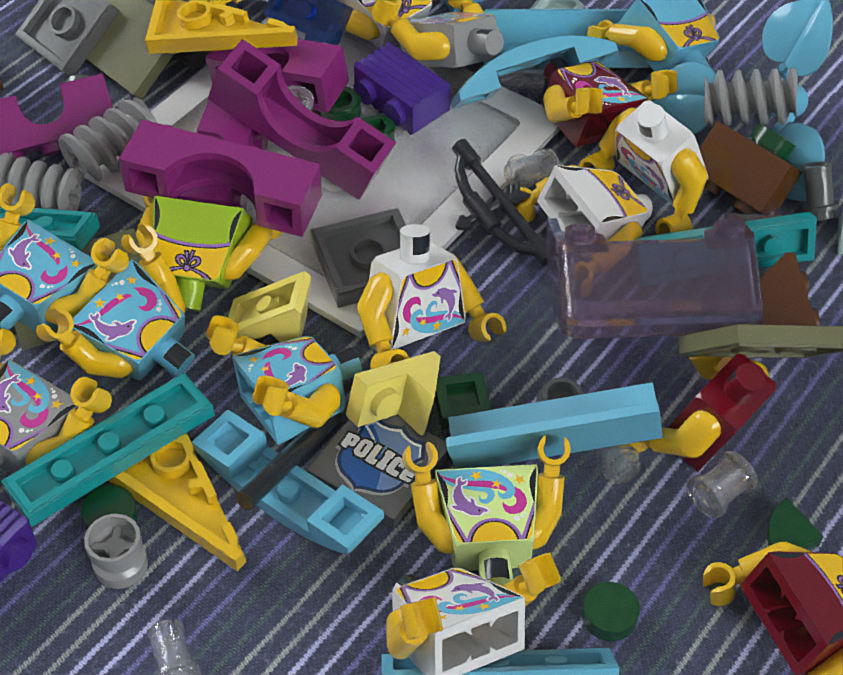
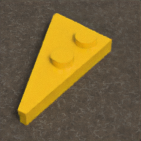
[145,0,298,54]
[108,434,246,572]

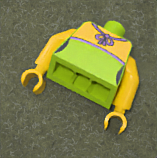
[136,196,283,312]

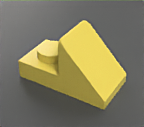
[228,271,311,343]
[346,351,441,436]

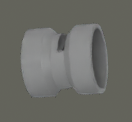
[84,513,148,589]

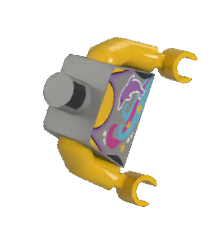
[372,0,504,68]
[0,328,112,474]

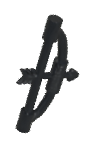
[452,139,557,265]

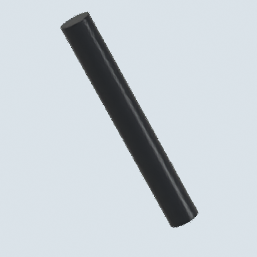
[236,413,342,510]

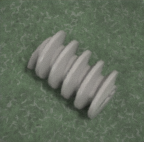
[704,68,798,127]
[58,97,157,182]
[0,153,81,211]

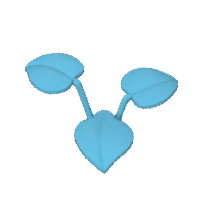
[653,0,833,201]

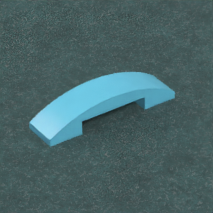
[450,36,618,110]
[192,410,384,554]

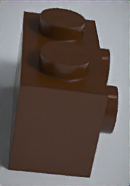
[699,121,803,218]

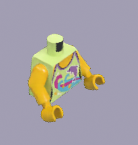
[402,435,571,585]

